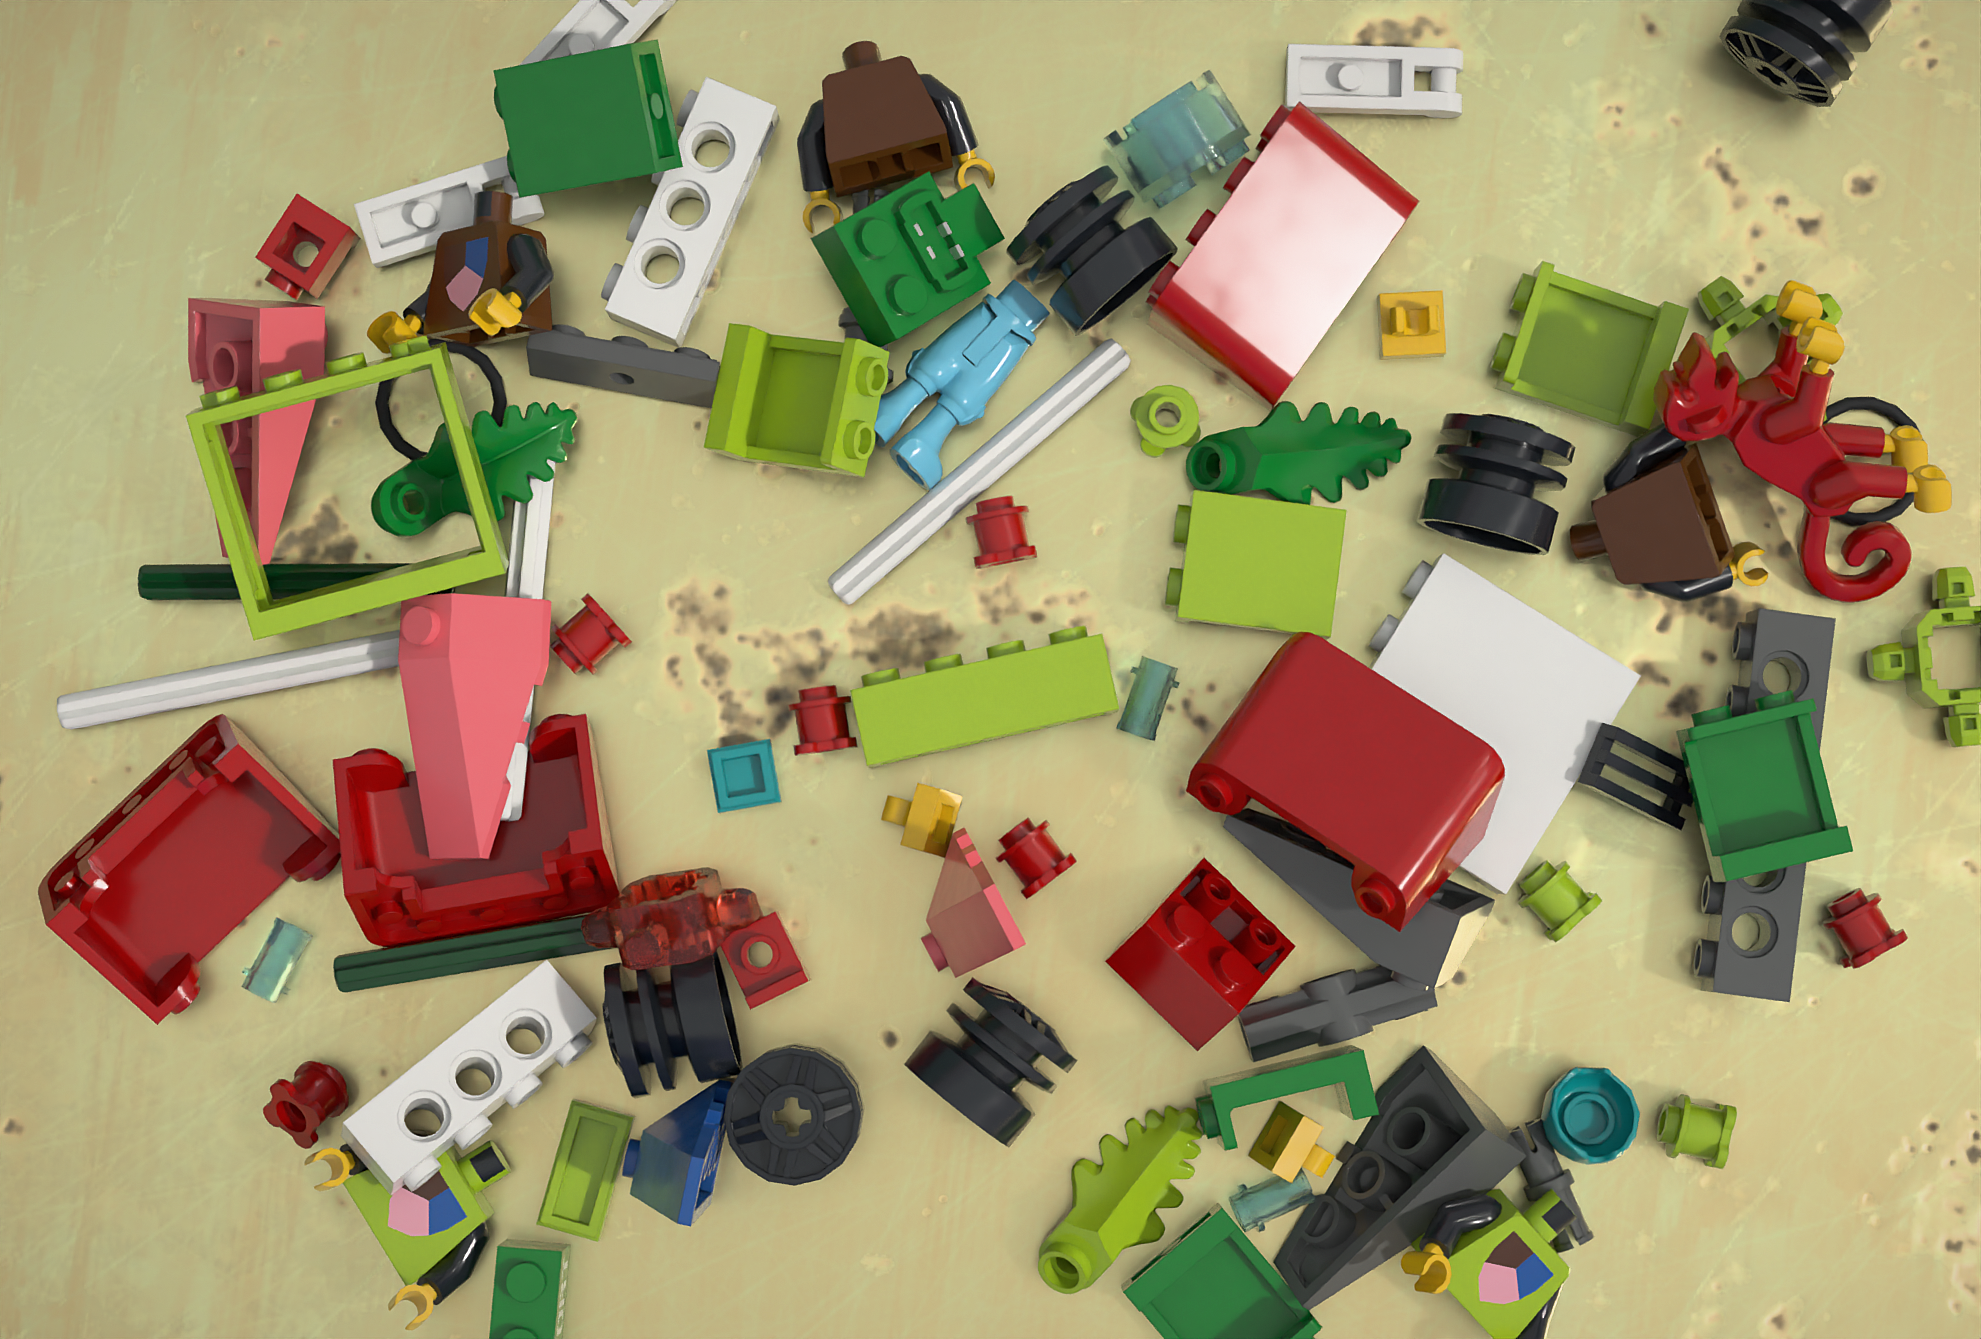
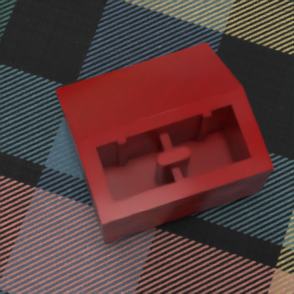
[1105,858,1296,1052]

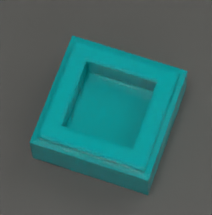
[707,739,782,813]

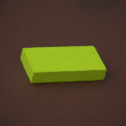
[536,1099,635,1242]

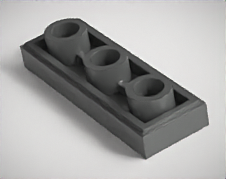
[526,324,720,408]

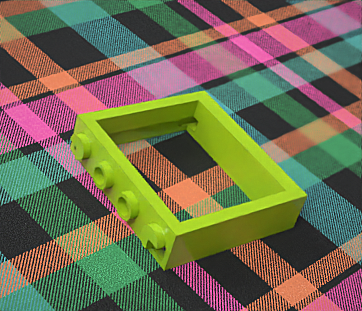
[186,335,509,641]

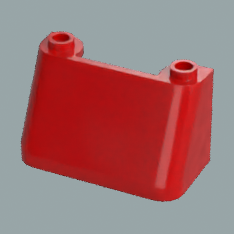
[1186,631,1505,932]
[38,714,341,1025]
[332,714,619,947]

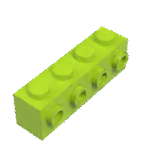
[850,626,1119,768]

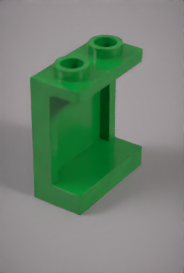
[493,39,683,198]
[1676,690,1853,882]
[1195,1045,1379,1151]
[1121,1203,1323,1339]

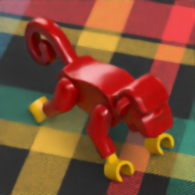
[1653,280,1952,603]

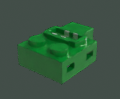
[810,172,1005,348]

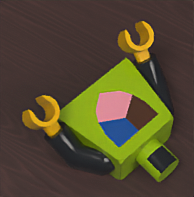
[305,1130,511,1330]
[1401,1188,1577,1339]

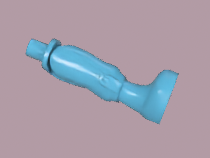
[874,280,1050,491]

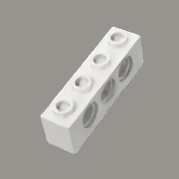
[601,77,780,348]
[341,960,597,1195]

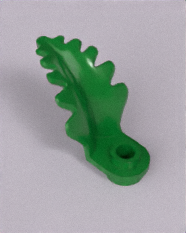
[1186,401,1412,505]
[371,402,577,537]

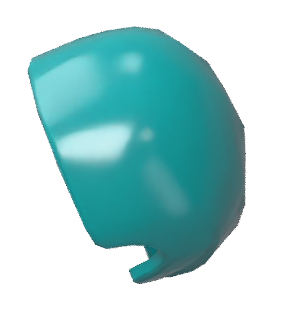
[1541,1067,1640,1165]

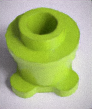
[1130,385,1201,458]
[1518,860,1602,942]
[1657,1094,1737,1169]

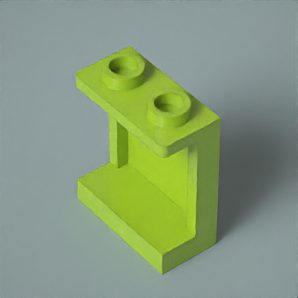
[1490,261,1689,437]
[704,323,890,477]
[1165,490,1347,640]

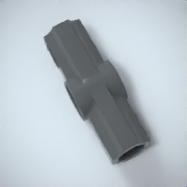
[1238,965,1438,1062]

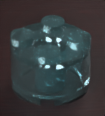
[1103,69,1251,209]

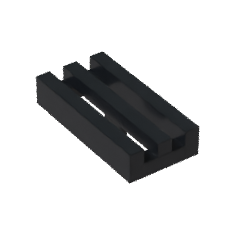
[1578,723,1694,831]

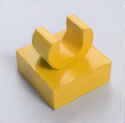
[1377,290,1446,360]
[881,783,962,858]
[1248,1101,1335,1183]

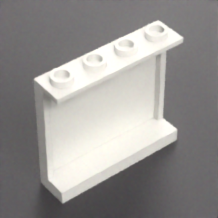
[1369,553,1641,894]

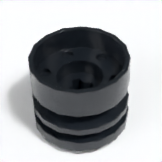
[1719,0,1894,107]
[1006,165,1178,336]
[1417,413,1576,555]
[602,941,743,1099]
[904,977,1078,1147]
[724,1043,865,1186]

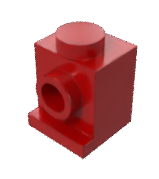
[255,194,361,301]
[717,905,811,1010]

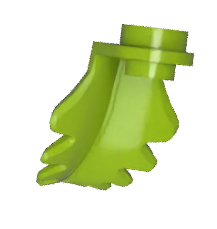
[1038,1105,1203,1294]

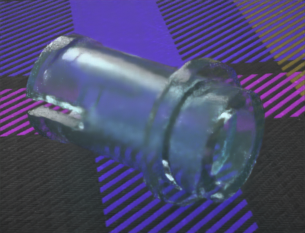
[1116,656,1180,741]
[241,917,313,1004]
[1228,1168,1315,1233]

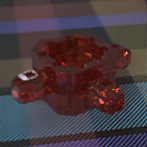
[581,867,760,970]

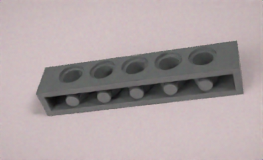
[1693,608,1836,1002]

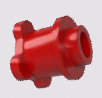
[966,496,1038,569]
[550,593,632,675]
[787,685,857,756]
[996,817,1077,900]
[1822,888,1908,969]
[263,1061,349,1149]

